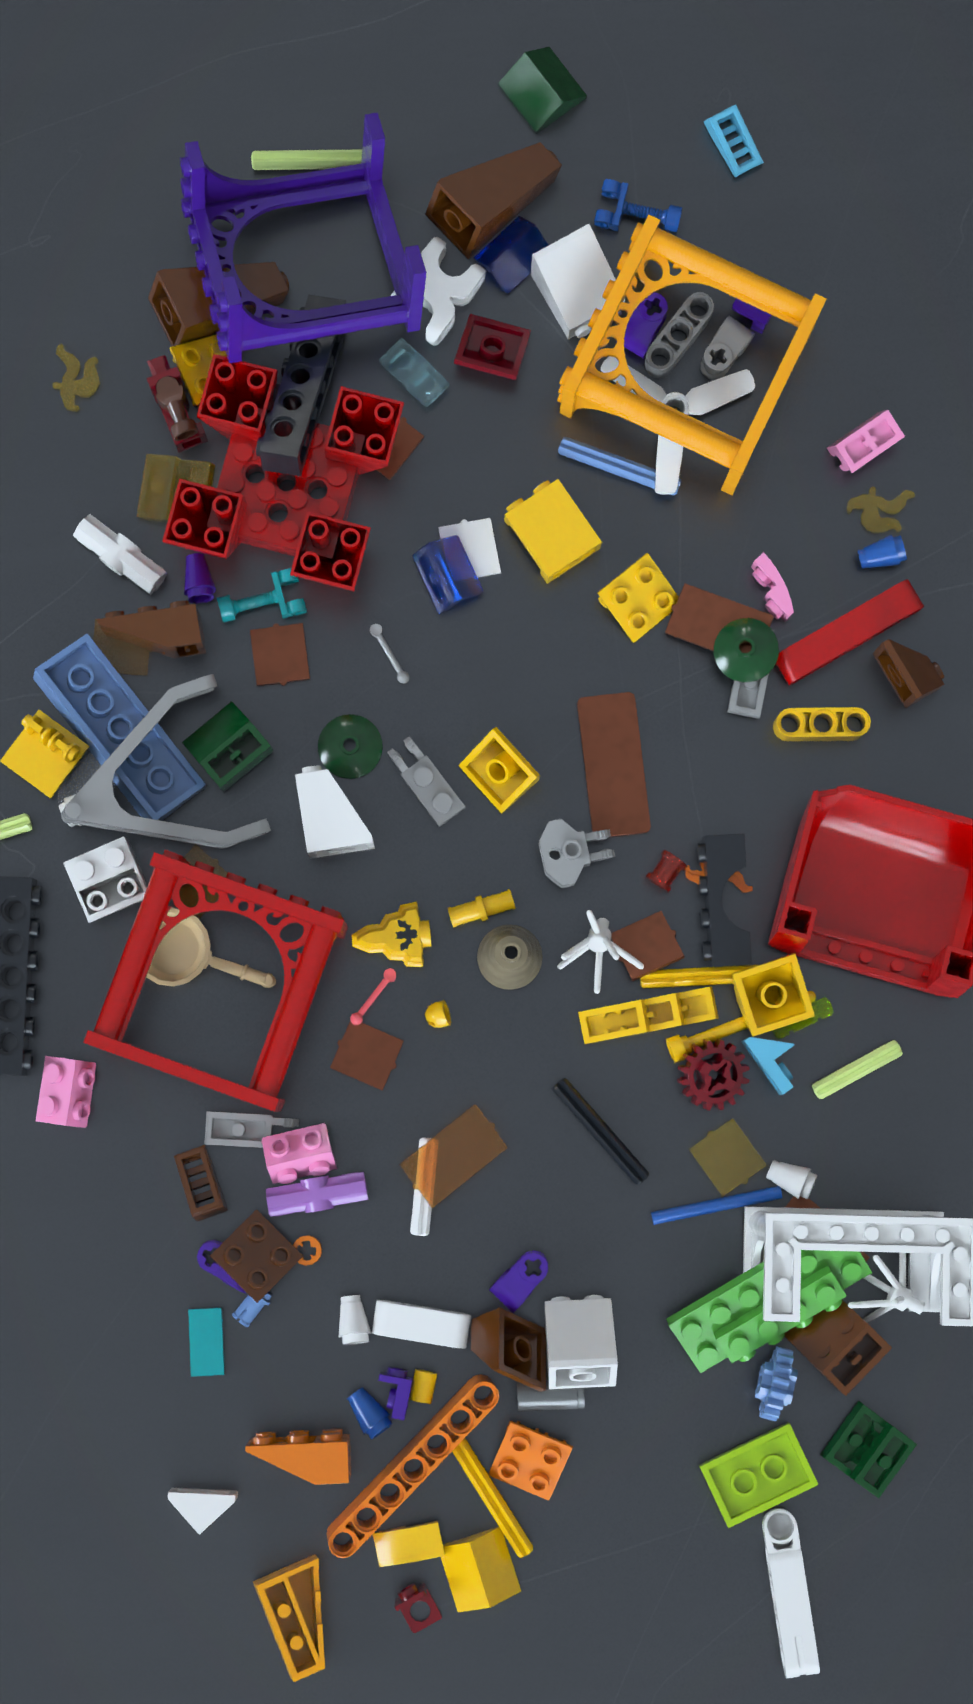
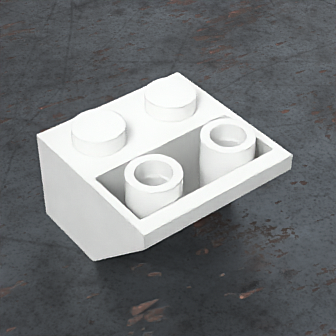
[63,836,147,923]

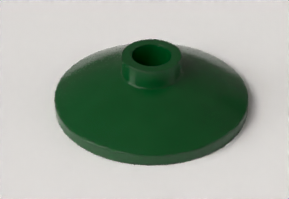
[714,618,779,683]
[318,714,383,779]

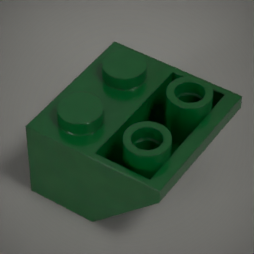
[182,701,273,792]

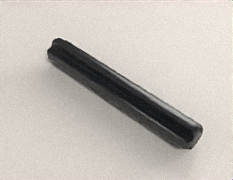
[553,1078,649,1185]

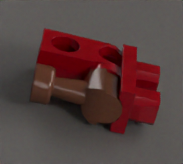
[146,355,208,453]

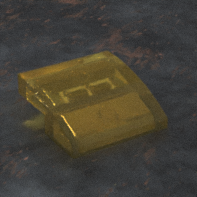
[137,454,215,523]

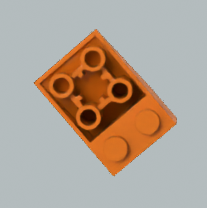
[245,1429,352,1485]

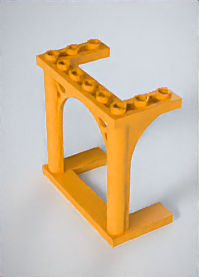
[557,214,827,496]

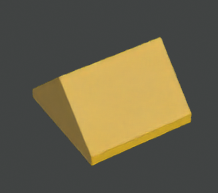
[458,727,540,814]
[732,953,815,1037]
[441,1526,521,1612]

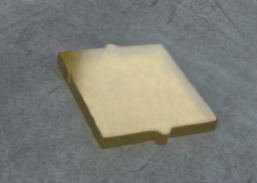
[689,1118,766,1197]

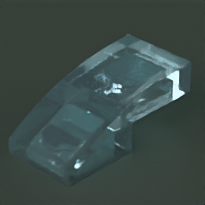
[379,338,450,407]

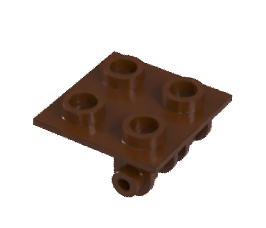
[210,1209,303,1303]

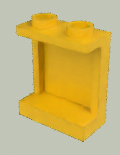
[504,479,602,584]

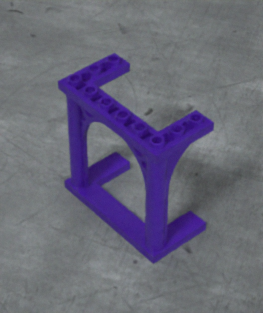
[180,112,427,363]

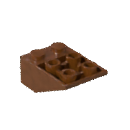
[97,600,207,659]
[784,1300,892,1396]

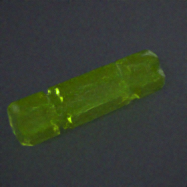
[772,997,834,1039]

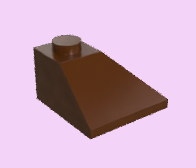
[873,639,945,708]
[471,1307,546,1392]

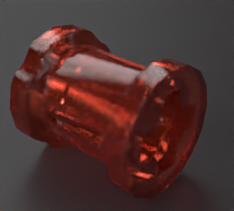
[646,850,688,893]

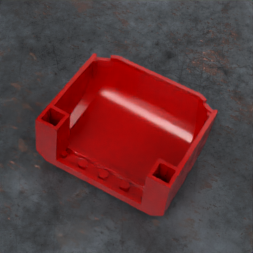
[768,784,973,998]

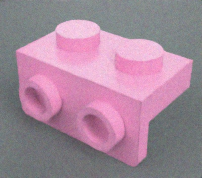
[35,1056,96,1128]
[262,1123,337,1184]

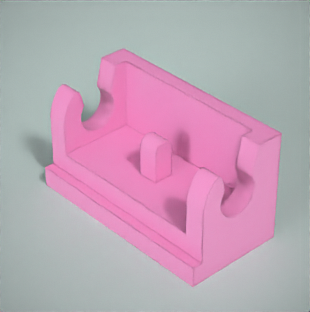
[827,410,905,473]

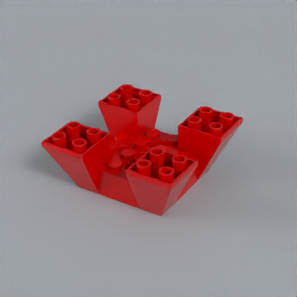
[162,354,404,592]

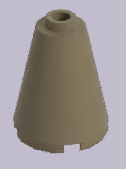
[477,924,543,990]

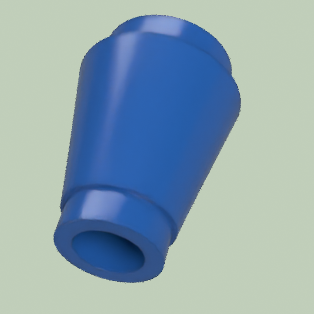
[857,534,907,569]
[347,1387,393,1440]

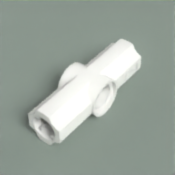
[73,514,167,595]

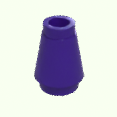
[184,553,216,604]

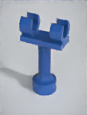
[594,179,682,233]

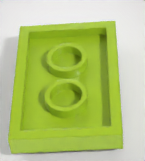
[699,1422,819,1528]

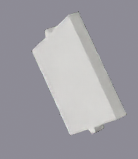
[438,518,501,583]

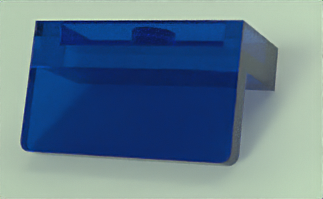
[473,216,549,293]
[412,535,483,614]

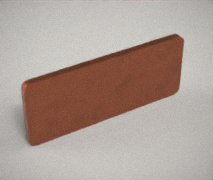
[577,692,651,837]

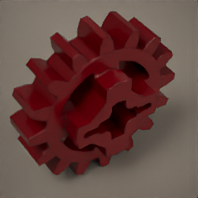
[677,1038,750,1111]

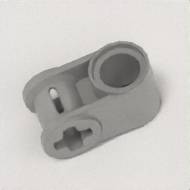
[700,315,755,380]

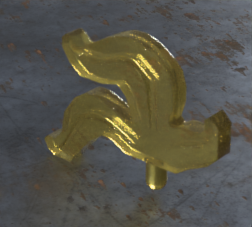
[52,344,100,412]
[847,487,915,534]

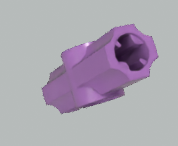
[266,1172,369,1217]

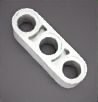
[371,1300,472,1349]

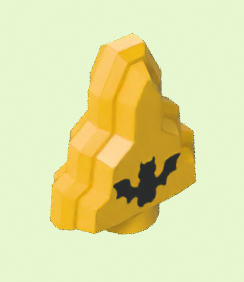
[352,902,432,967]

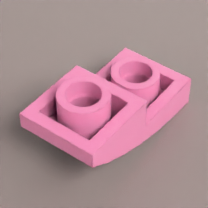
[751,552,794,622]

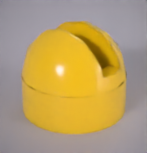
[425,1000,451,1028]

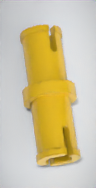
[448,889,516,928]

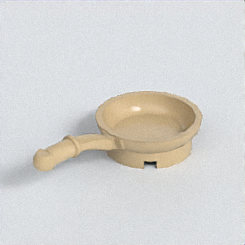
[146,908,276,988]

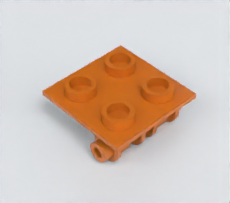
[488,1420,573,1500]

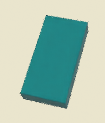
[188,1307,225,1377]

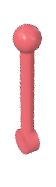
[350,968,397,1025]

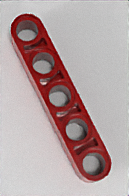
[776,579,925,686]

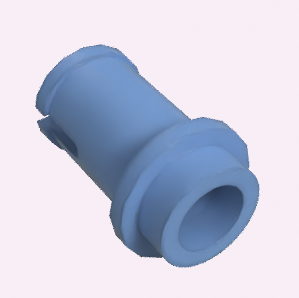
[232,1291,273,1327]

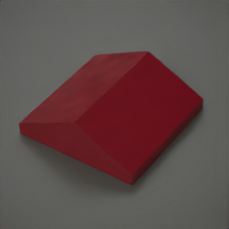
[454,314,531,380]

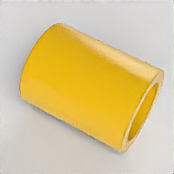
[409,1369,438,1404]

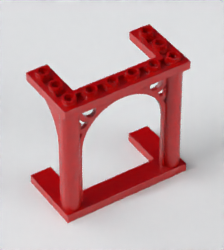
[83,850,348,1112]

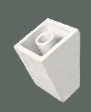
[531,224,625,339]
[295,765,375,859]
[544,1295,618,1389]

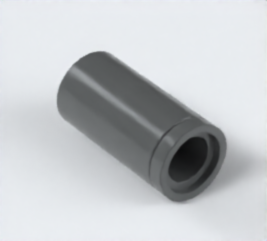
[516,1376,585,1412]

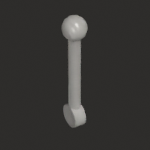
[370,623,410,684]

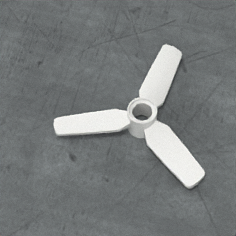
[600,356,755,495]

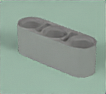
[644,292,714,379]

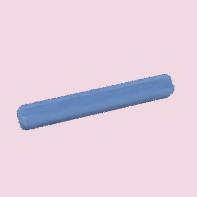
[558,437,681,496]

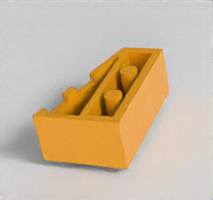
[253,1554,325,1682]

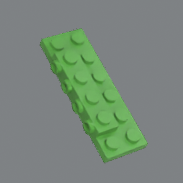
[666,1250,872,1373]

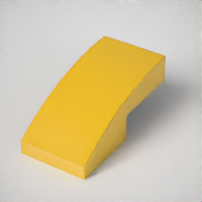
[373,1520,445,1567]

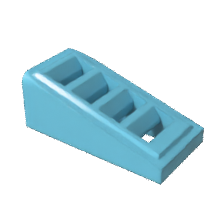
[703,104,764,177]

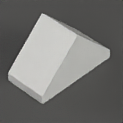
[168,1488,238,1535]

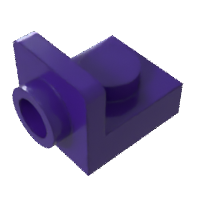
[378,1367,413,1421]

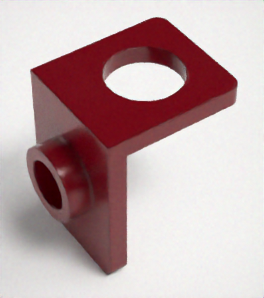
[394,1583,442,1633]

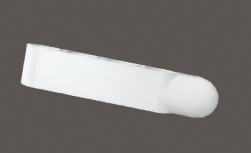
[762,1508,820,1679]

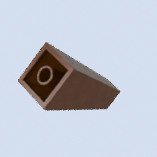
[425,142,562,259]
[148,262,289,346]

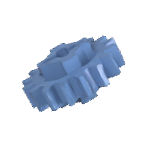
[755,1346,798,1422]

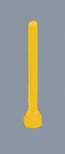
[666,991,816,1063]

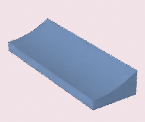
[33,634,206,821]

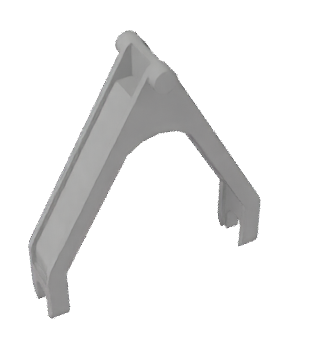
[61,674,271,849]

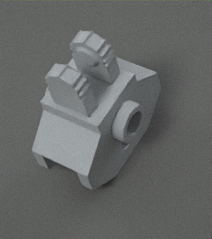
[538,819,615,888]

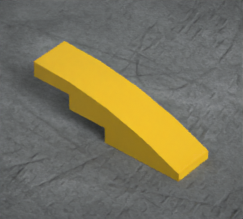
[578,986,719,1044]

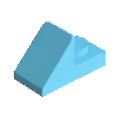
[741,1037,795,1095]

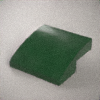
[820,1401,917,1499]

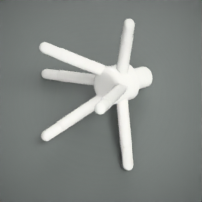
[557,910,644,994]
[848,1252,925,1323]

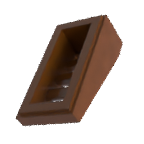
[174,1145,228,1221]

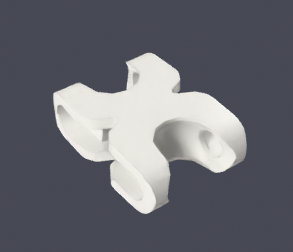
[391,237,486,346]

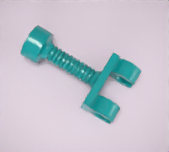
[217,568,307,623]

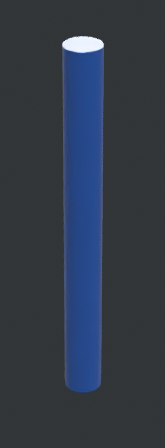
[651,1186,783,1225]

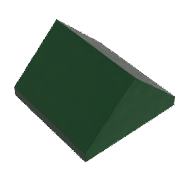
[499,46,587,134]

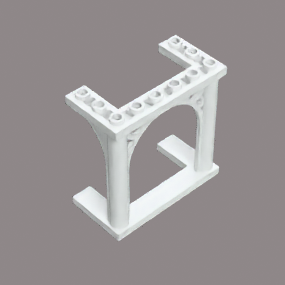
[743,1206,973,1326]

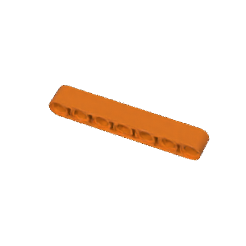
[326,1374,499,1558]

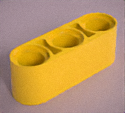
[773,707,871,741]

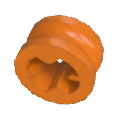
[293,1235,322,1266]

